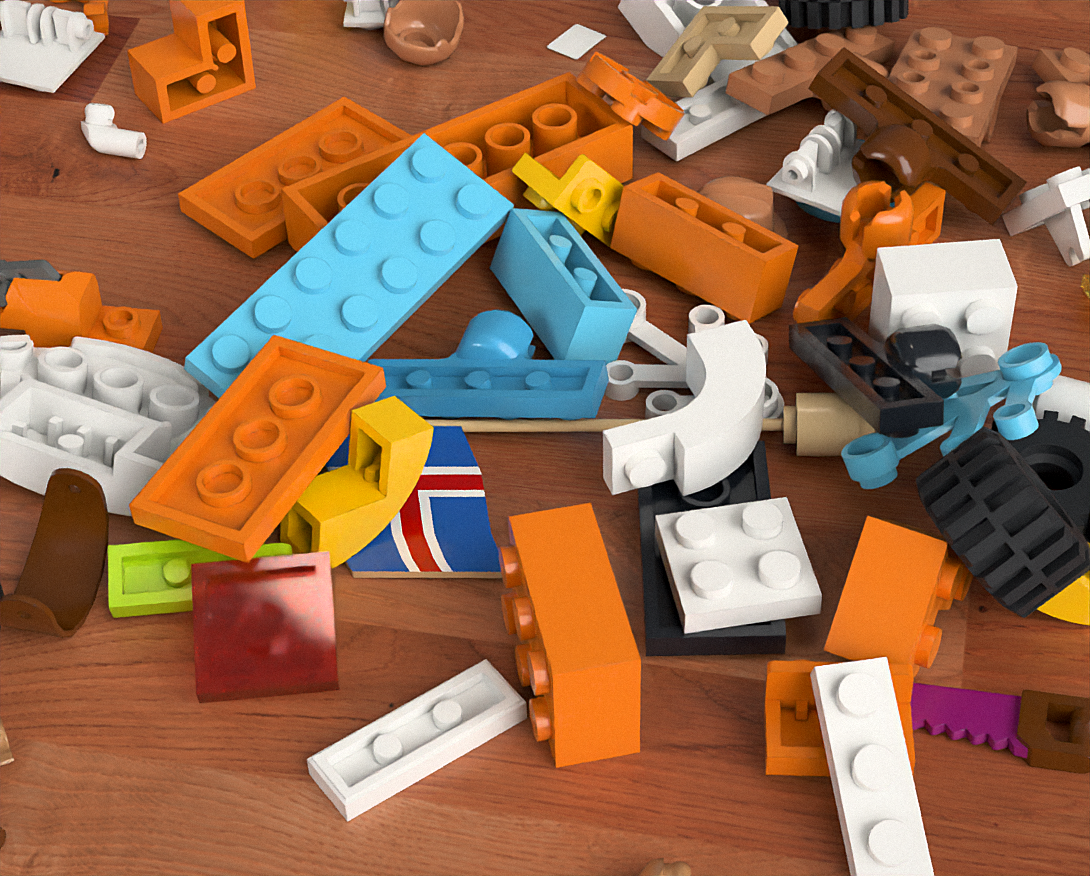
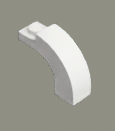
[603,320,766,496]

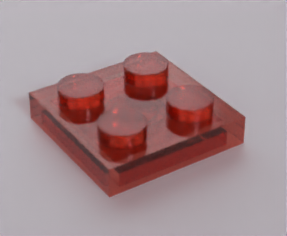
[191,551,340,704]

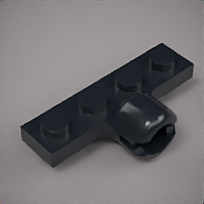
[789,317,962,438]

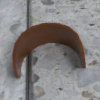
[0,468,109,638]

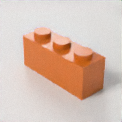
[610,172,799,324]

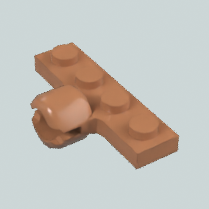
[725,25,895,115]
[1026,47,1090,148]

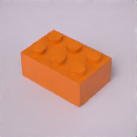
[499,503,641,768]

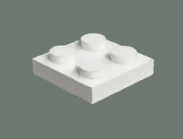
[655,497,822,634]

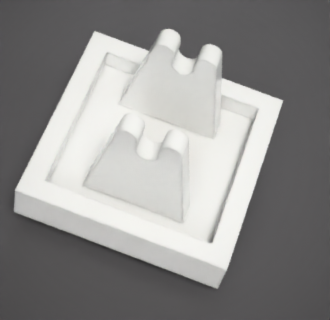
[1002,166,1090,267]

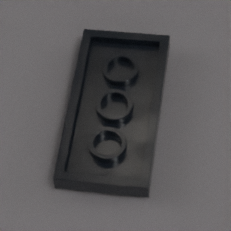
[637,441,786,656]

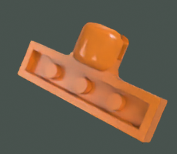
[793,180,946,324]

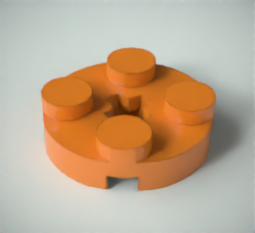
[576,51,685,141]

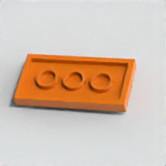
[178,96,412,259]
[129,335,386,563]

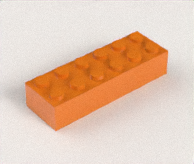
[281,72,633,252]

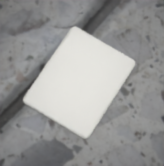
[547,24,606,59]

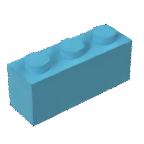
[490,208,638,365]

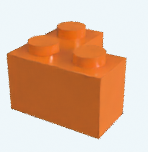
[127,0,256,124]
[824,516,973,677]

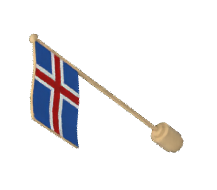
[325,393,875,578]

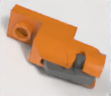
[0,260,163,353]

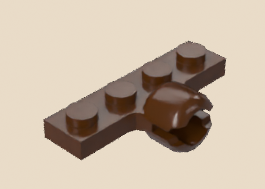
[808,47,1027,226]

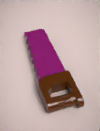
[910,682,1090,774]

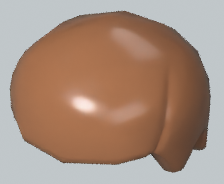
[383,0,465,66]

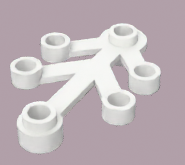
[604,289,784,419]

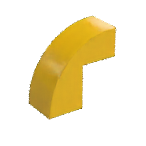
[280,396,434,576]

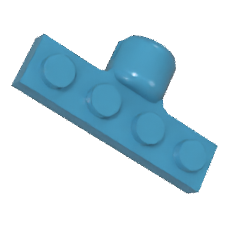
[367,309,609,420]

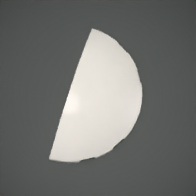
[0,335,216,516]

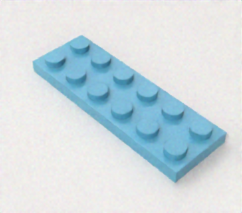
[184,133,514,398]

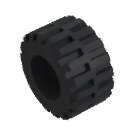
[916,426,1090,618]

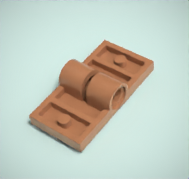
[864,27,1018,147]

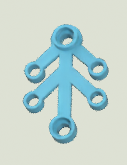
[841,342,1062,489]

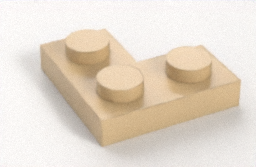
[646,6,789,97]

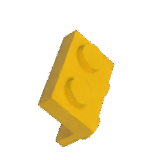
[511,152,624,247]

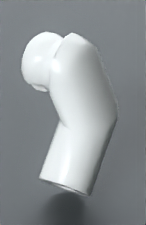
[81,103,147,159]

